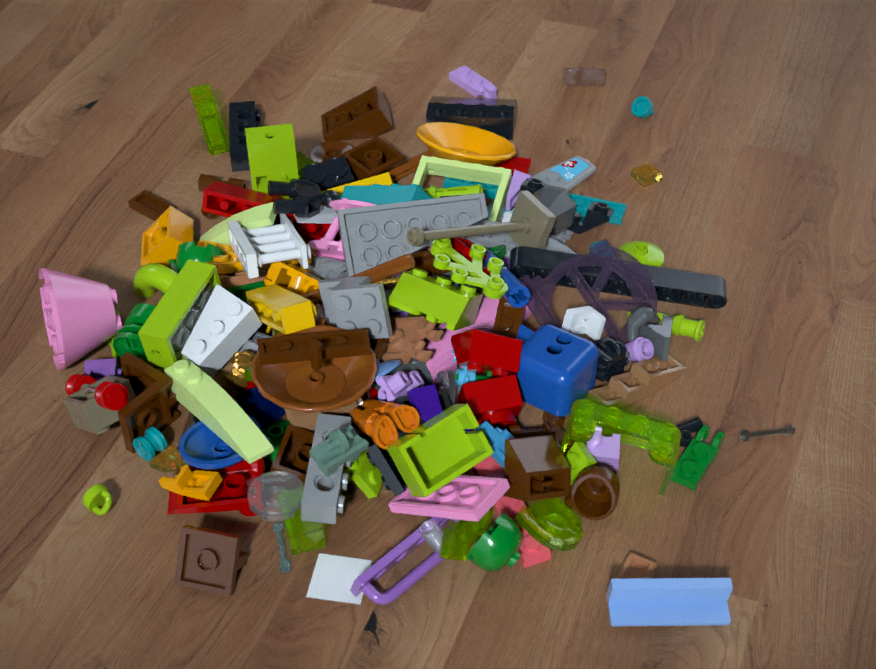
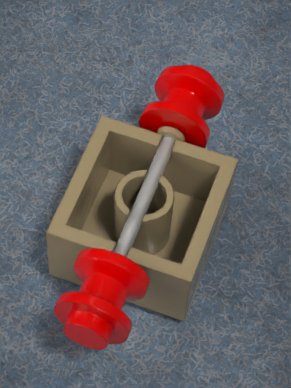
[62,374,136,434]

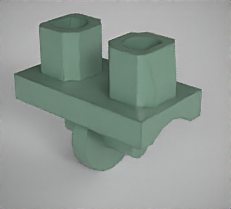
[309,425,369,477]

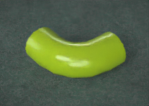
[133,263,178,298]

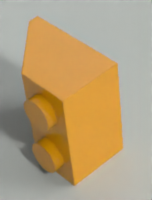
[140,206,194,265]

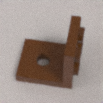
[117,352,180,454]

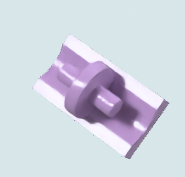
[375,370,425,402]

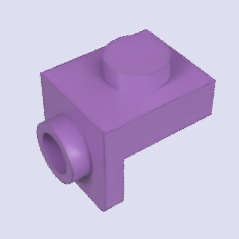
[84,358,124,381]

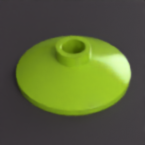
[616,241,664,267]

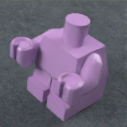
[585,423,621,472]

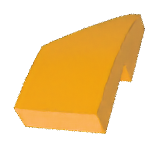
[158,465,222,501]

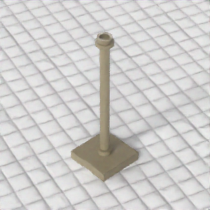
[406,190,556,249]

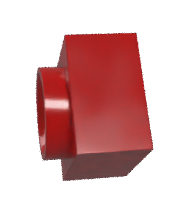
[457,374,523,430]

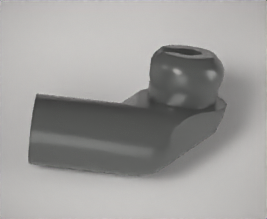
[627,306,654,341]

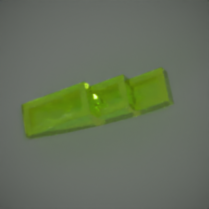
[188,84,230,156]

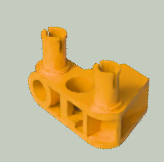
[263,261,323,306]

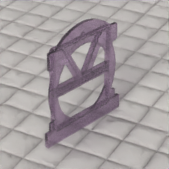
[519,239,661,345]

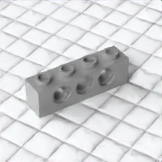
[301,413,356,524]

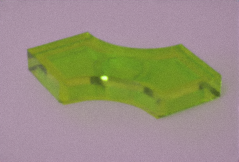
[439,506,493,561]

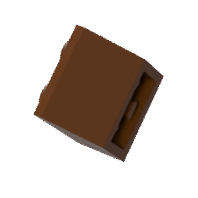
[504,435,570,501]

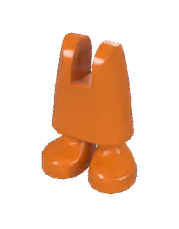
[349,399,420,449]

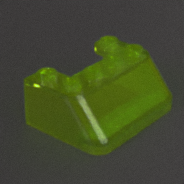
[560,399,681,496]

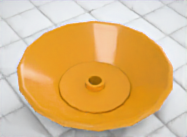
[416,122,516,166]

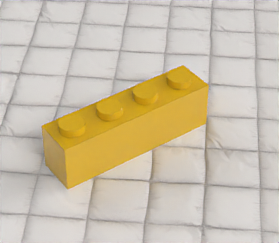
[246,284,317,335]

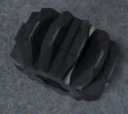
[596,337,630,383]

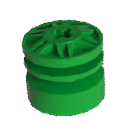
[113,303,156,364]

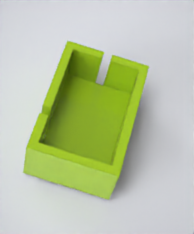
[386,403,494,498]

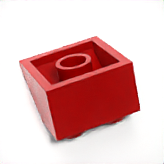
[451,329,523,378]

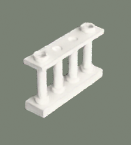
[227,214,311,279]

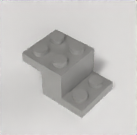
[318,276,393,339]

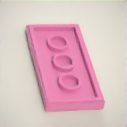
[388,475,510,522]

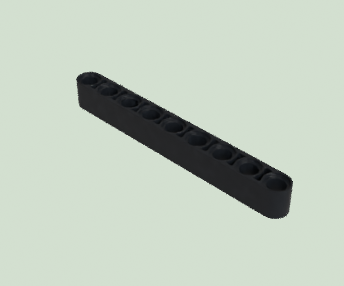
[510,246,727,309]

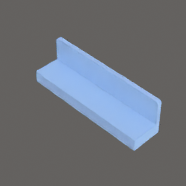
[606,578,733,626]

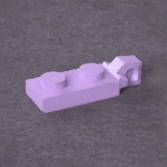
[449,65,497,99]

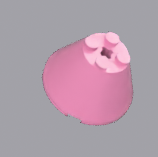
[39,268,122,371]

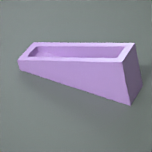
[506,170,531,211]

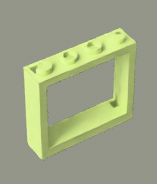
[412,155,512,222]

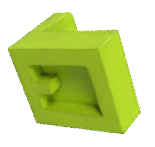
[564,442,597,485]

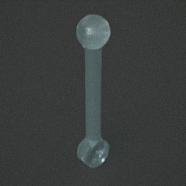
[272,522,291,573]

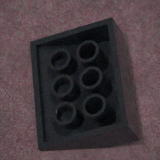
[426,96,517,140]

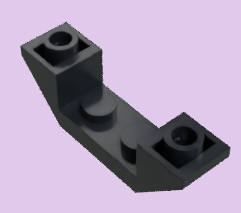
[520,178,614,234]

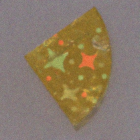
[149,446,189,472]

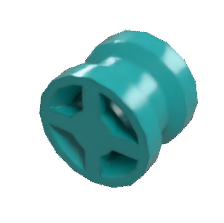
[132,427,168,461]

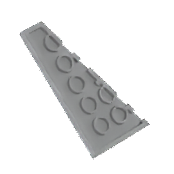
[337,193,488,277]

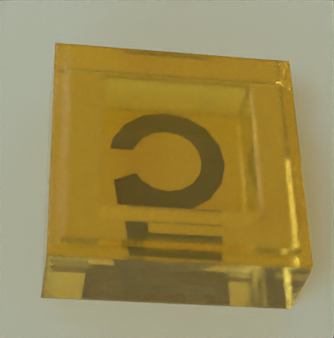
[631,162,662,187]

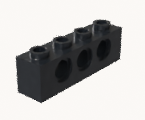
[229,101,261,172]

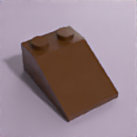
[321,86,393,141]

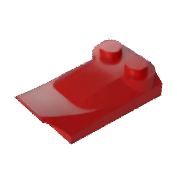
[167,458,266,517]

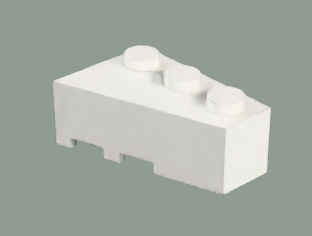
[181,284,262,378]

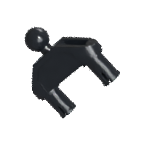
[268,178,340,218]

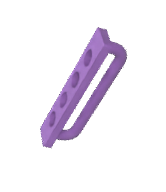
[350,517,471,605]

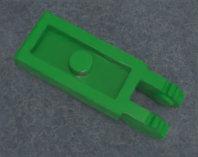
[669,425,726,491]

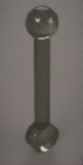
[739,425,796,442]

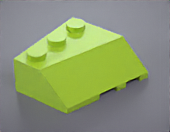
[387,268,483,331]

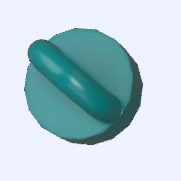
[631,96,655,119]

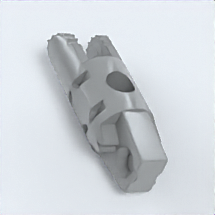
[308,256,348,279]

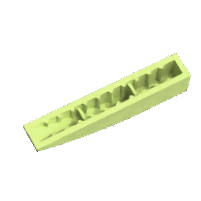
[164,358,274,464]

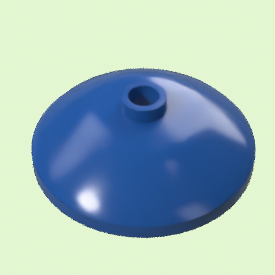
[178,415,262,470]

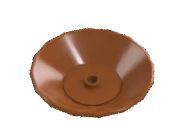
[251,325,378,413]

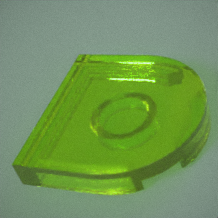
[515,497,583,551]

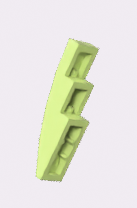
[200,202,276,245]

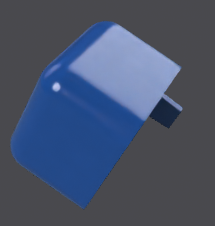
[511,324,599,416]

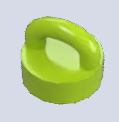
[82,484,112,516]

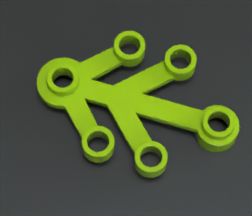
[430,239,508,299]

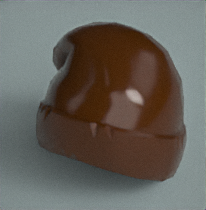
[564,466,620,521]

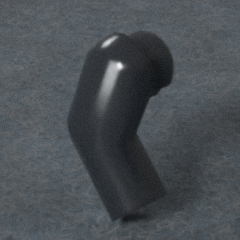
[673,417,703,447]

